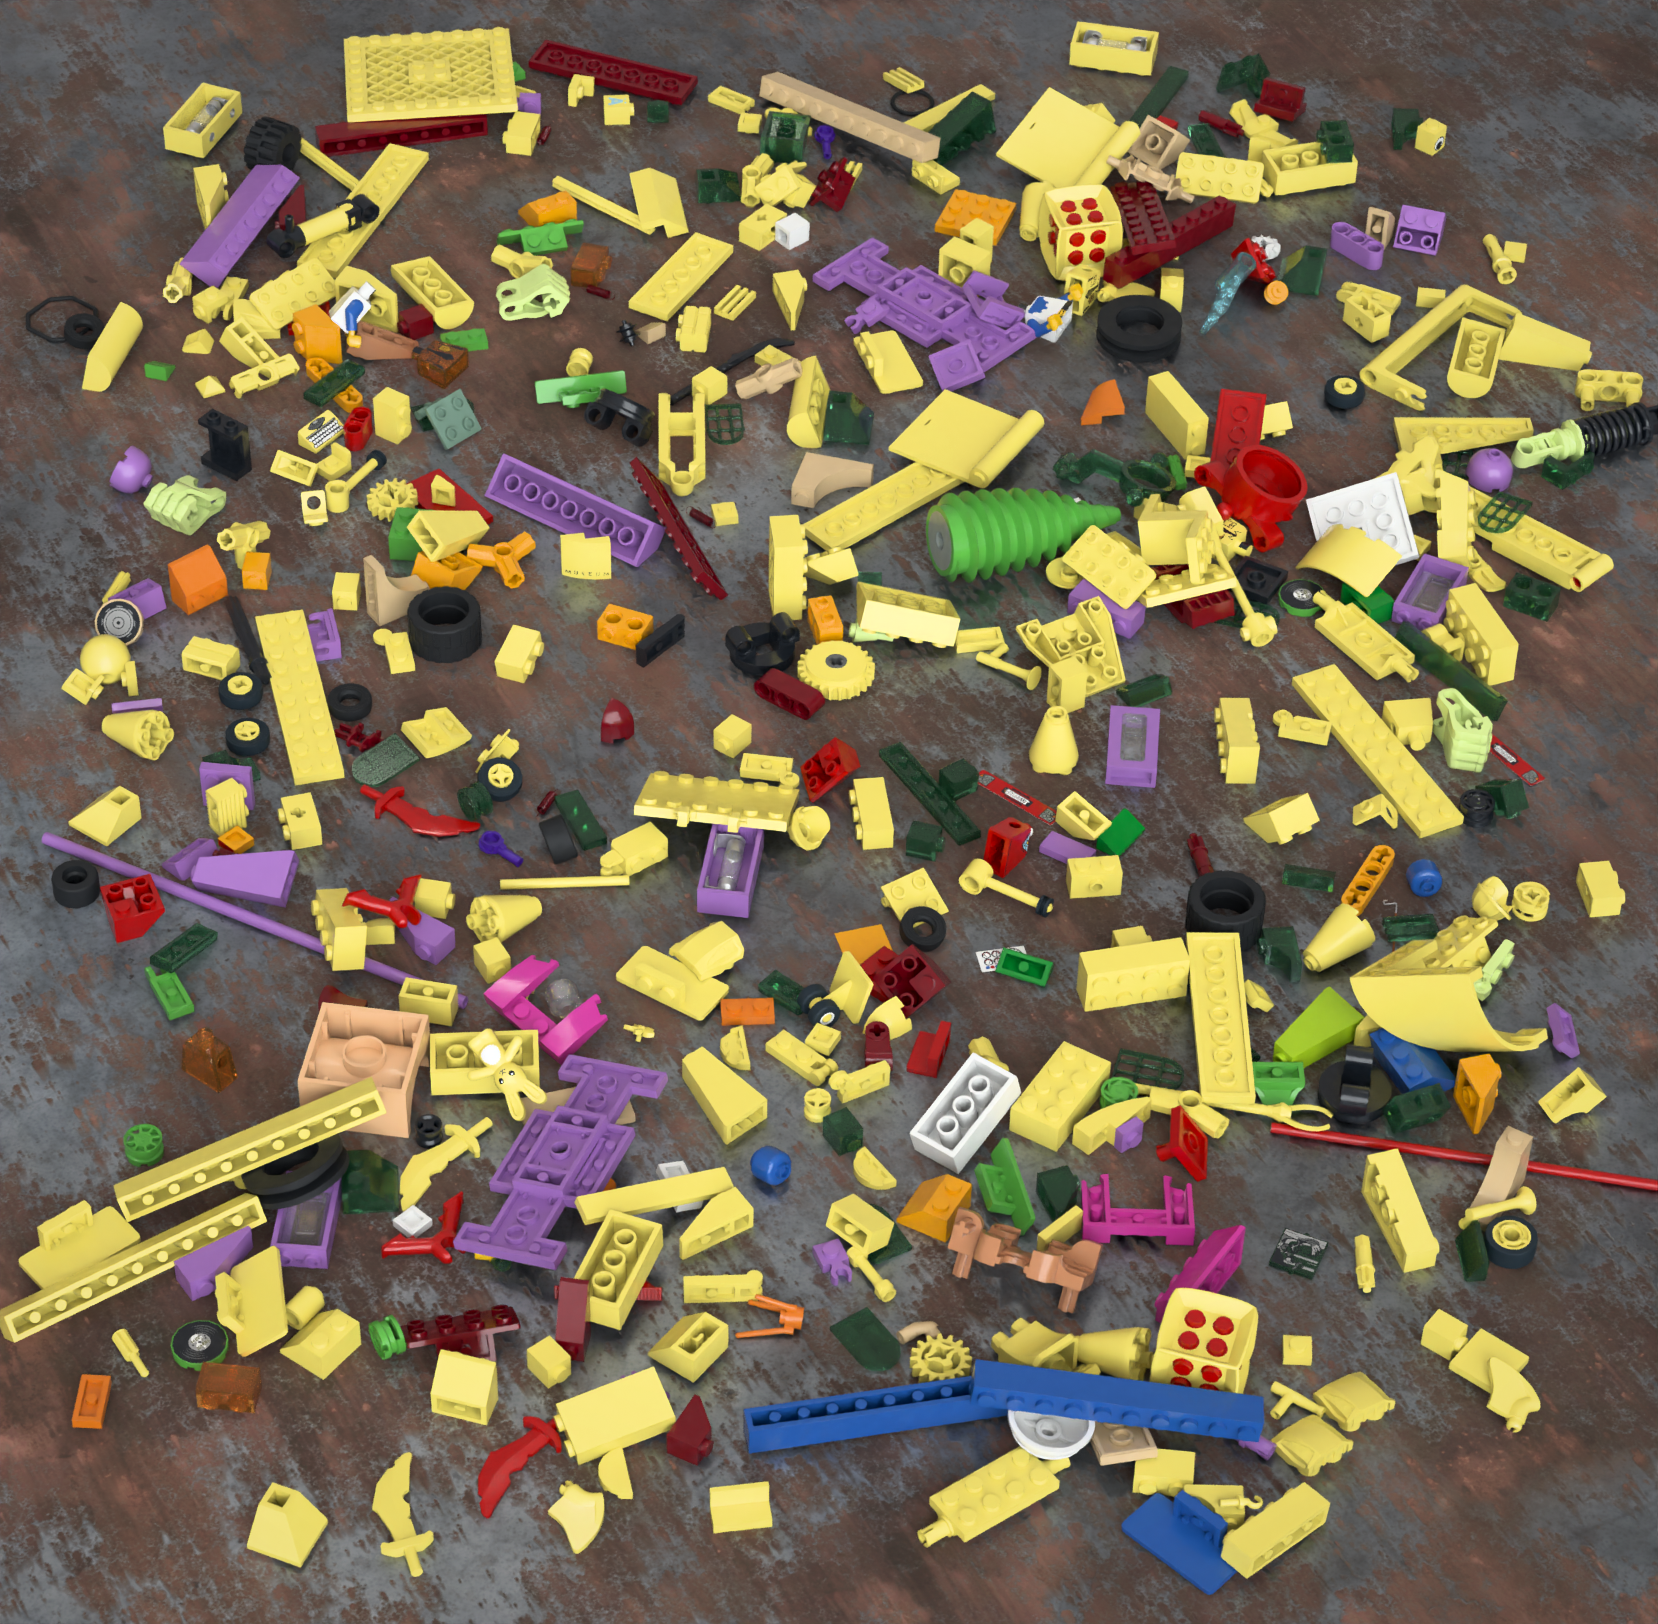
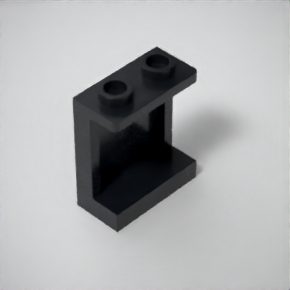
[198,409,252,481]

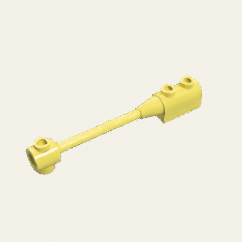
[1176,486,1277,647]

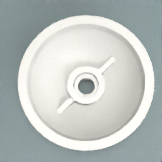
[1008,1410,1095,1460]

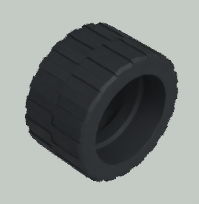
[407,586,482,663]
[1185,870,1266,951]

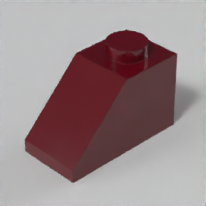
[667,1394,714,1466]

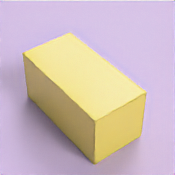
[1416,287,1446,308]

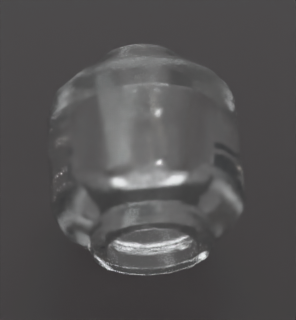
[544,979,582,1018]

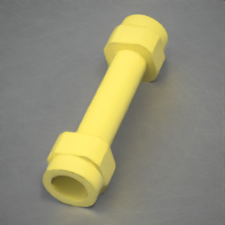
[847,1246,896,1302]

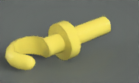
[1218,1495,1263,1510]

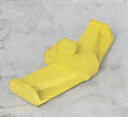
[1229,99,1298,149]

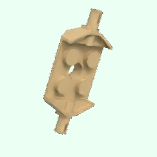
[1106,155,1195,204]

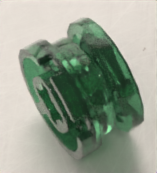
[457,781,493,822]

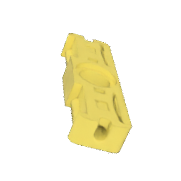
[229,354,299,399]

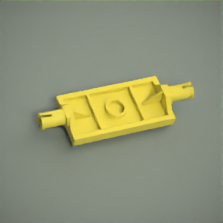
[1313,590,1419,682]
[917,1446,1070,1548]

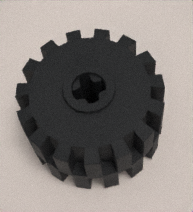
[244,116,302,171]

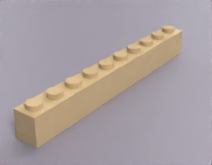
[759,72,940,163]

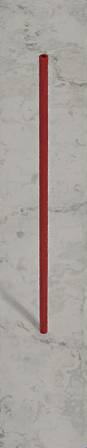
[1270,1122,1658,1191]

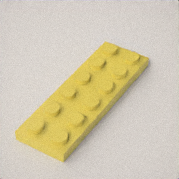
[629,232,733,321]

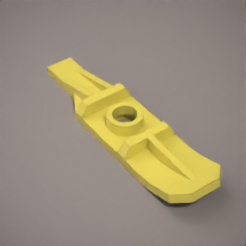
[1468,549,1506,592]

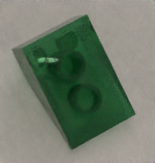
[760,111,811,165]

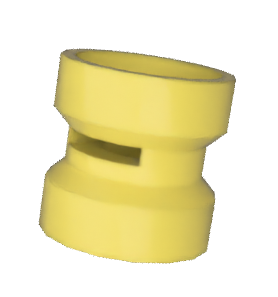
[566,348,593,376]

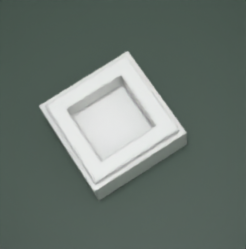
[393,1205,433,1238]

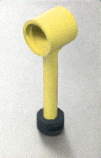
[325,450,387,513]
[959,859,1054,918]

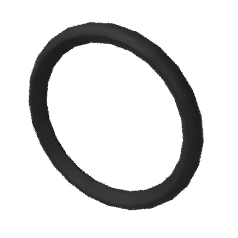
[890,90,934,116]

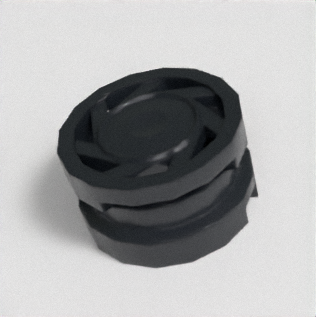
[1458,789,1495,828]

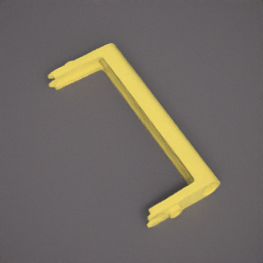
[1359,285,1522,411]

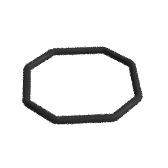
[25,296,98,342]

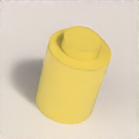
[285,1286,325,1330]

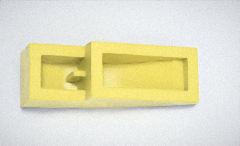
[1072,1097,1152,1155]

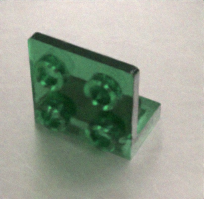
[1216,54,1270,98]

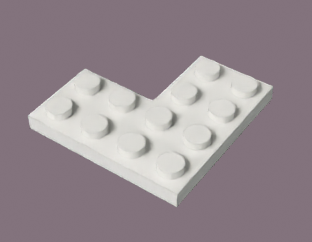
[1306,472,1420,565]

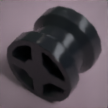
[415,1114,443,1149]

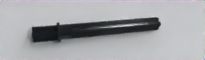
[224,595,272,685]

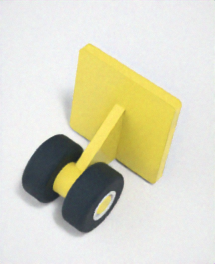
[797,951,873,1027]

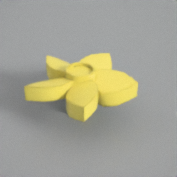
[624,1024,654,1042]

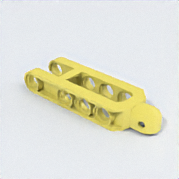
[659,393,705,497]

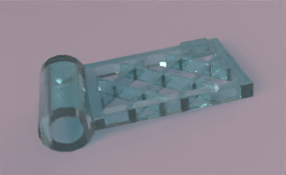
[1200,252,1257,334]

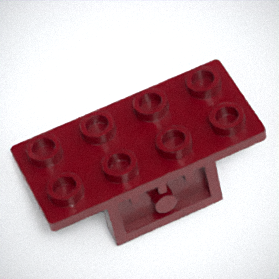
[401,1305,521,1362]

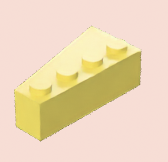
[1214,698,1260,784]
[311,888,367,971]
[1361,1148,1439,1273]

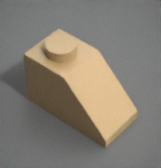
[1365,207,1395,250]

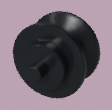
[616,320,641,346]

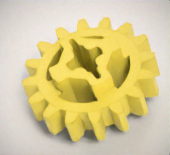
[367,478,418,522]
[909,1334,972,1383]

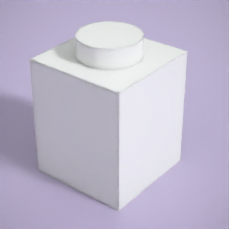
[775,213,810,250]

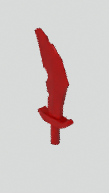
[360,784,480,837]
[478,1416,562,1518]

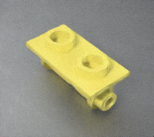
[476,729,519,773]

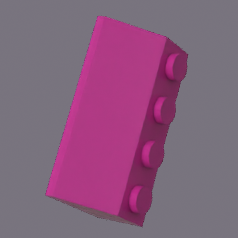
[1154,1225,1246,1323]

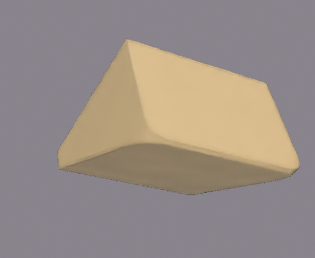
[635,323,666,344]

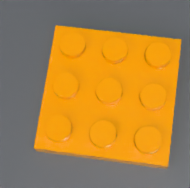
[935,189,1017,246]

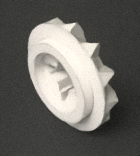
[1251,235,1281,260]

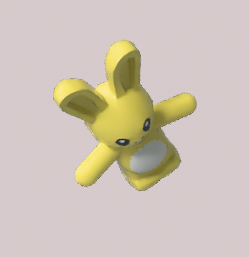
[468,1028,547,1121]

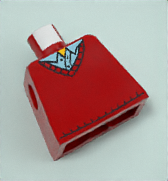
[983,817,1033,878]

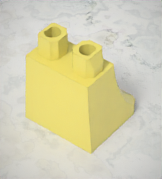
[991,1318,1079,1371]

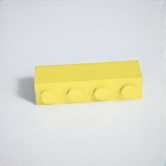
[1221,1482,1330,1579]

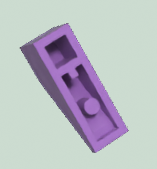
[390,897,455,965]
[174,1226,253,1301]

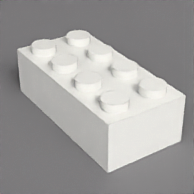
[910,1053,1021,1174]

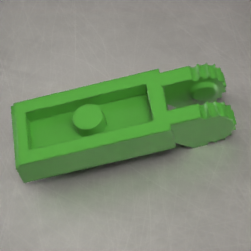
[144,961,195,1020]

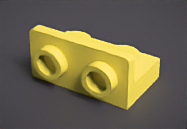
[912,159,960,195]

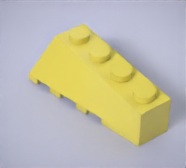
[1435,470,1476,570]

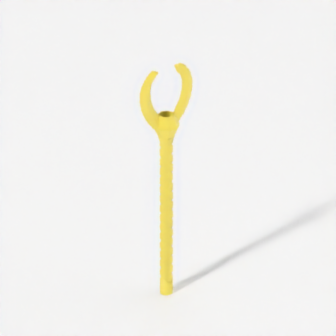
[1133,1083,1334,1131]

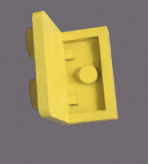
[754,161,807,207]

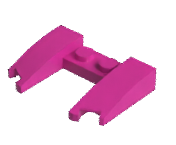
[483,955,608,1066]
[1081,1174,1195,1246]

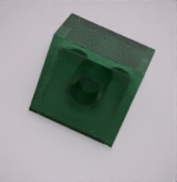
[342,1150,399,1214]

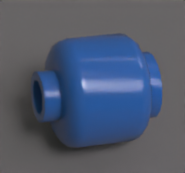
[1406,859,1442,897]
[750,1146,791,1185]

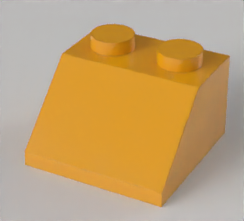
[518,191,577,227]
[292,304,342,364]
[411,551,483,590]
[1453,1053,1501,1135]
[896,1174,972,1243]

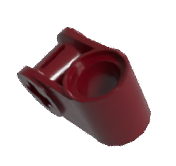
[864,1021,893,1071]

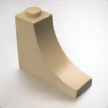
[791,452,874,508]
[363,555,430,626]
[1465,1126,1533,1231]

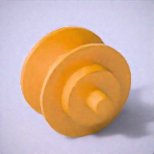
[1264,281,1288,305]

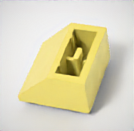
[648,1312,728,1383]
[431,1349,498,1425]

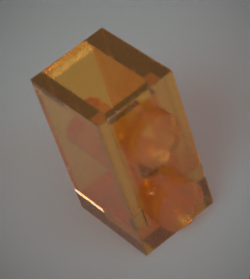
[571,242,612,288]
[195,1362,262,1413]

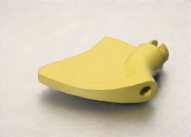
[1097,281,1155,302]
[1486,1357,1540,1432]
[548,1480,605,1554]

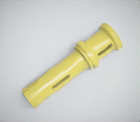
[1483,234,1517,284]

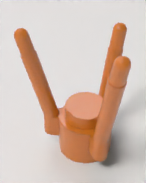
[735,1294,804,1338]

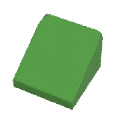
[144,361,175,381]

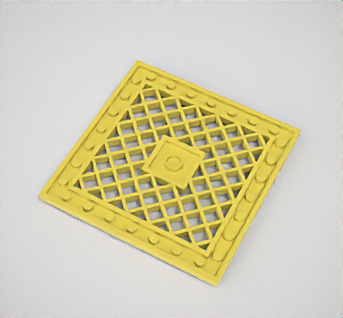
[344,27,518,123]

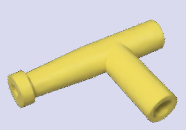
[1270,1381,1326,1420]

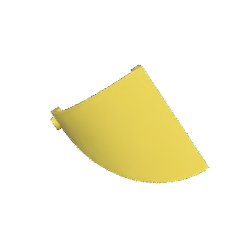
[1350,939,1548,1052]

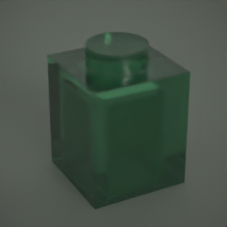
[938,758,979,802]
[906,820,946,862]
[823,1107,863,1156]

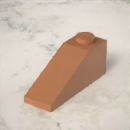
[346,320,419,360]

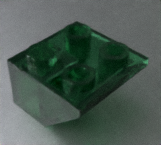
[694,168,741,204]
[1277,245,1328,296]
[824,390,874,445]

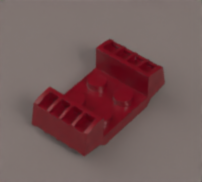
[1151,564,1235,629]

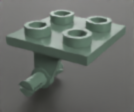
[414,389,482,450]

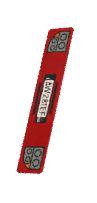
[1489,734,1545,786]
[972,770,1057,825]

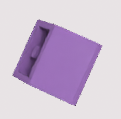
[1393,205,1447,256]

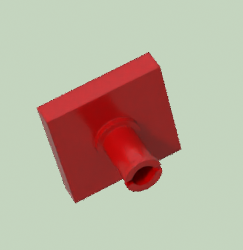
[1156,1105,1208,1182]

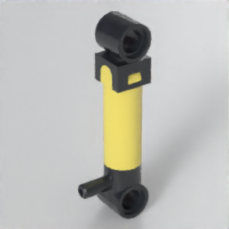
[266,194,380,259]

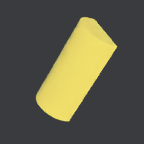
[391,256,474,329]
[82,302,143,392]
[1447,317,1506,398]
[787,356,831,448]

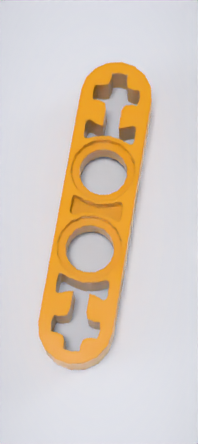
[306,357,363,413]
[1341,845,1395,916]

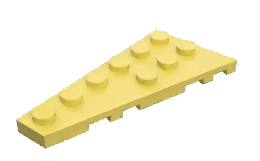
[1393,417,1534,454]

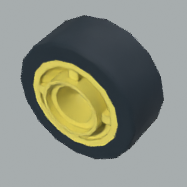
[1483,1216,1538,1269]

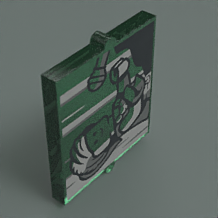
[1269,1228,1329,1280]

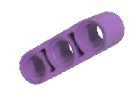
[1330,222,1384,270]

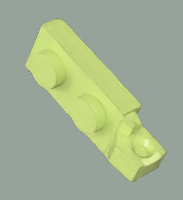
[1474,939,1515,1001]

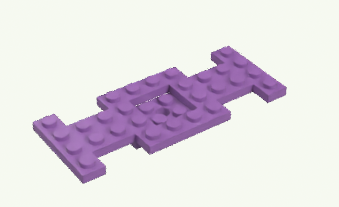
[813,237,1036,372]
[453,1054,668,1270]

